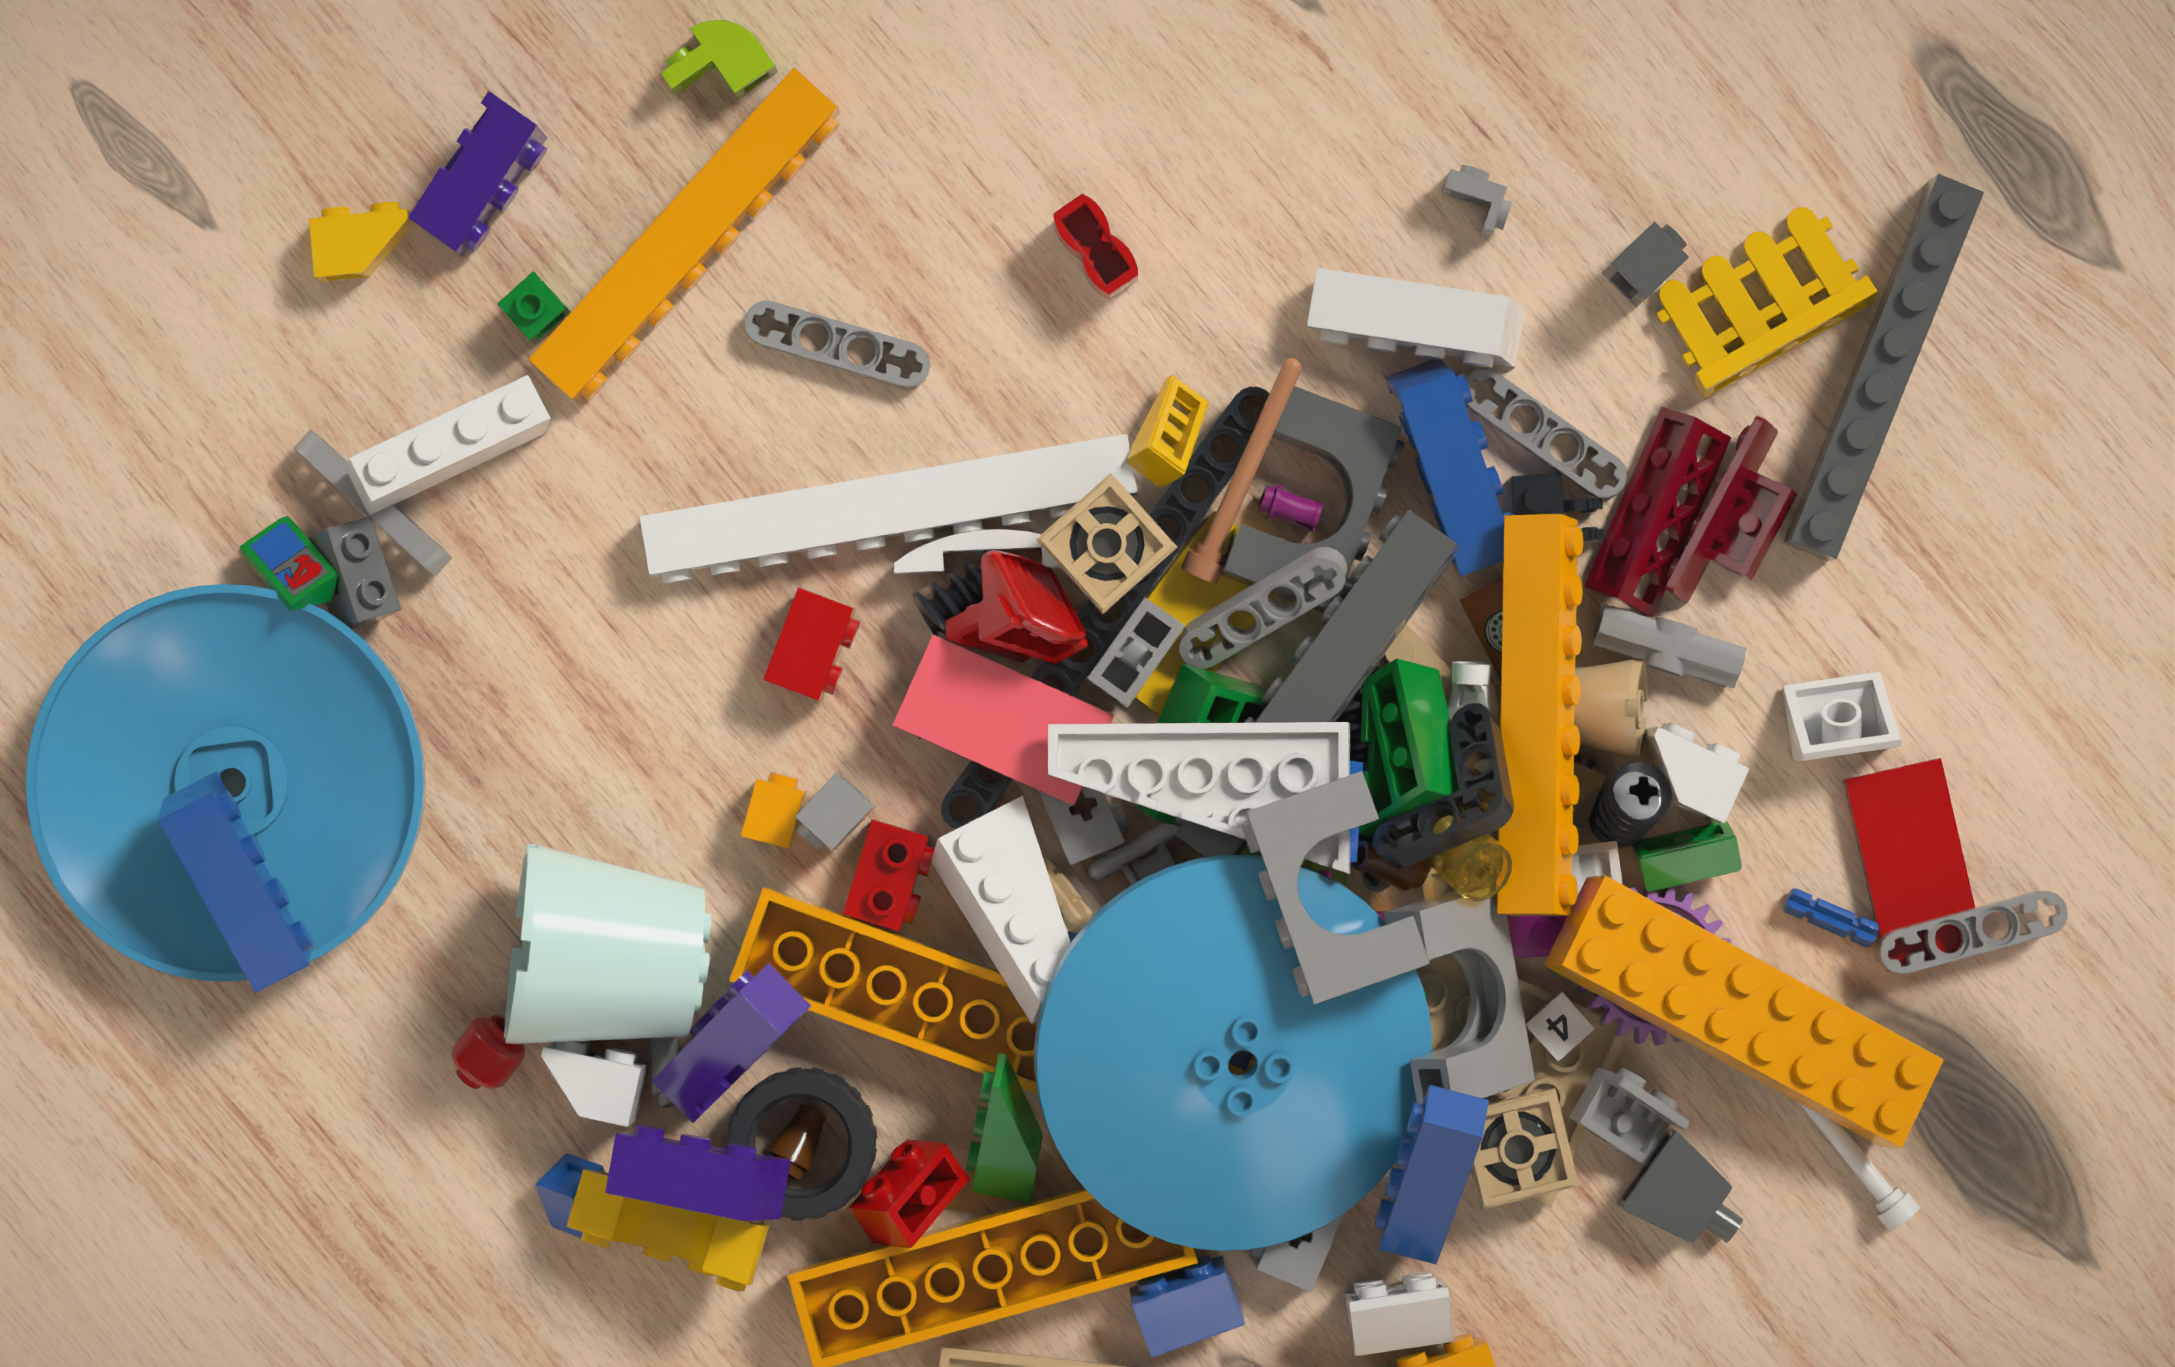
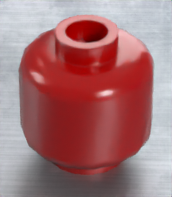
[451,1015,526,1089]

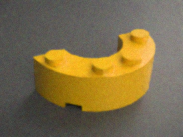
[567,1169,769,1292]

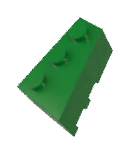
[1359,658,1459,842]
[1133,663,1268,827]

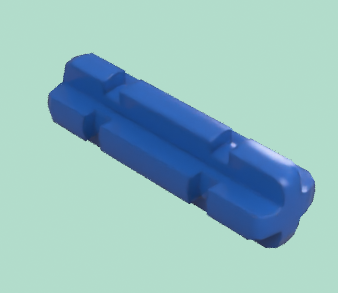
[1783,888,1879,947]

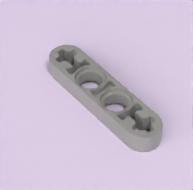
[745,301,931,388]
[1465,369,1627,499]
[294,429,452,576]
[1179,547,1347,669]
[1876,891,2068,974]

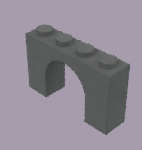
[1221,386,1404,613]

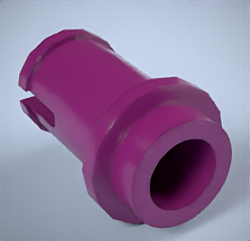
[1257,484,1323,532]

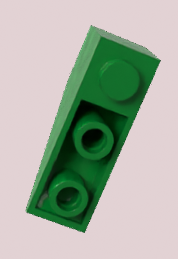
[966,1053,1043,1203]

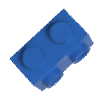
[1130,1255,1245,1358]

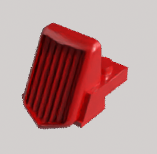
[946,550,1088,664]

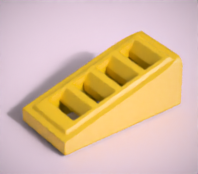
[1127,374,1209,487]

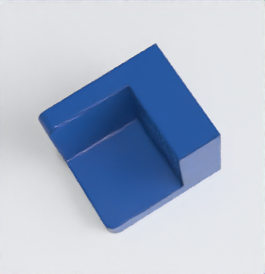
[535,1153,605,1238]

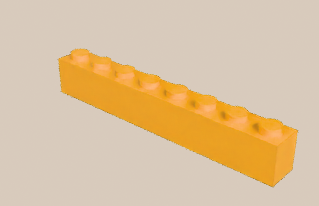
[528,68,840,403]
[1497,514,1583,916]

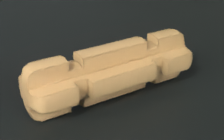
[1044,858,1092,933]

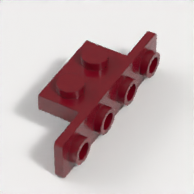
[1665,415,1798,604]

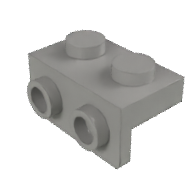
[1569,1067,1690,1167]

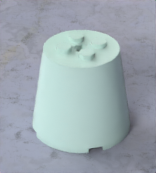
[504,844,711,1044]

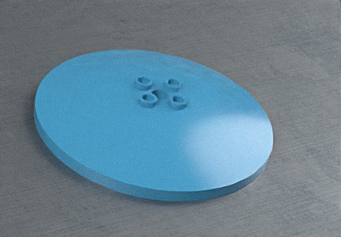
[26,584,426,982]
[1034,855,1432,1251]

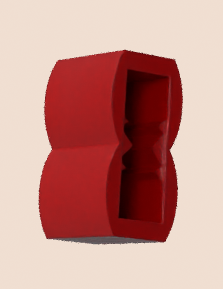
[1053,194,1138,300]

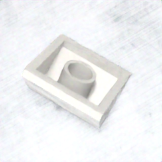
[1783,672,1901,761]

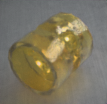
[1425,813,1512,902]

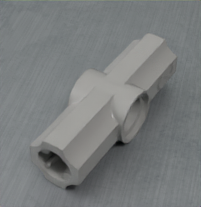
[1591,604,1747,688]

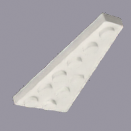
[1048,722,1350,874]

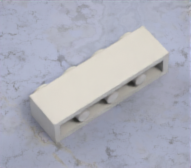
[347,375,550,516]

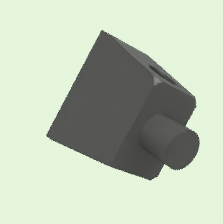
[1617,1128,1743,1243]

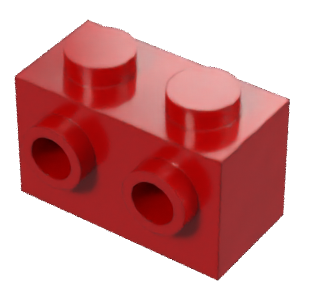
[763,587,860,701]
[843,819,935,931]
[849,1139,969,1248]

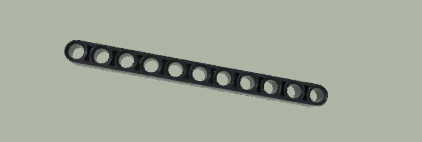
[941,386,1270,830]

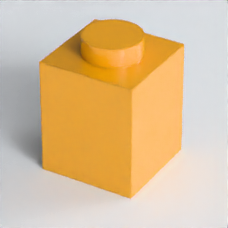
[741,772,807,849]

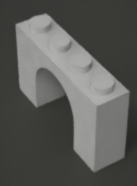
[1241,771,1430,1004]
[1384,886,1535,1104]

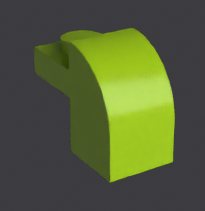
[661,20,778,99]

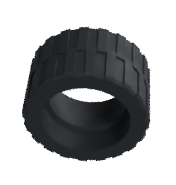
[725,1067,878,1221]

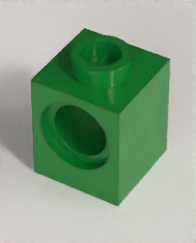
[497,271,571,345]

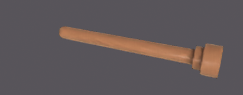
[1181,358,1302,584]

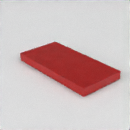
[1843,758,1975,972]

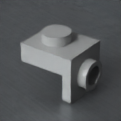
[1442,165,1512,238]

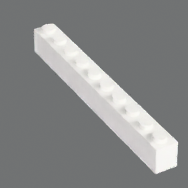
[639,434,1137,584]

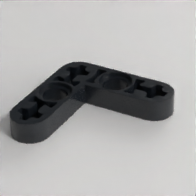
[1373,703,1514,869]

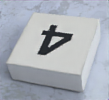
[1525,991,1595,1061]

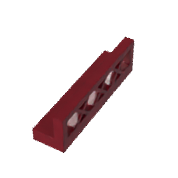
[1584,407,1732,617]

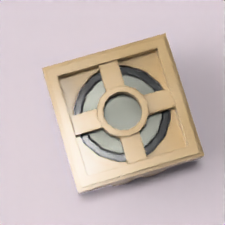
[1036,473,1177,614]
[1471,1088,1579,1210]

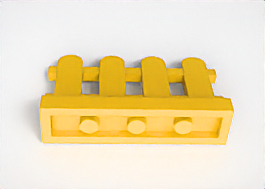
[1656,207,1878,400]

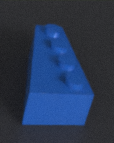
[1384,359,1511,576]
[158,771,314,993]
[1374,1085,1489,1265]

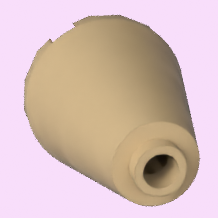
[1574,659,1648,758]

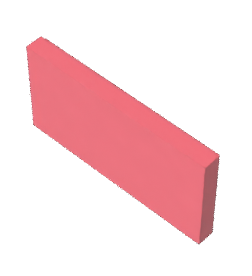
[892,635,1114,806]

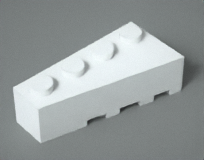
[1307,268,1525,368]
[931,796,1071,1024]

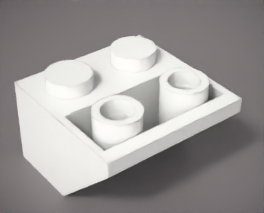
[1644,722,1749,823]
[541,1041,649,1127]
[1344,1271,1454,1356]

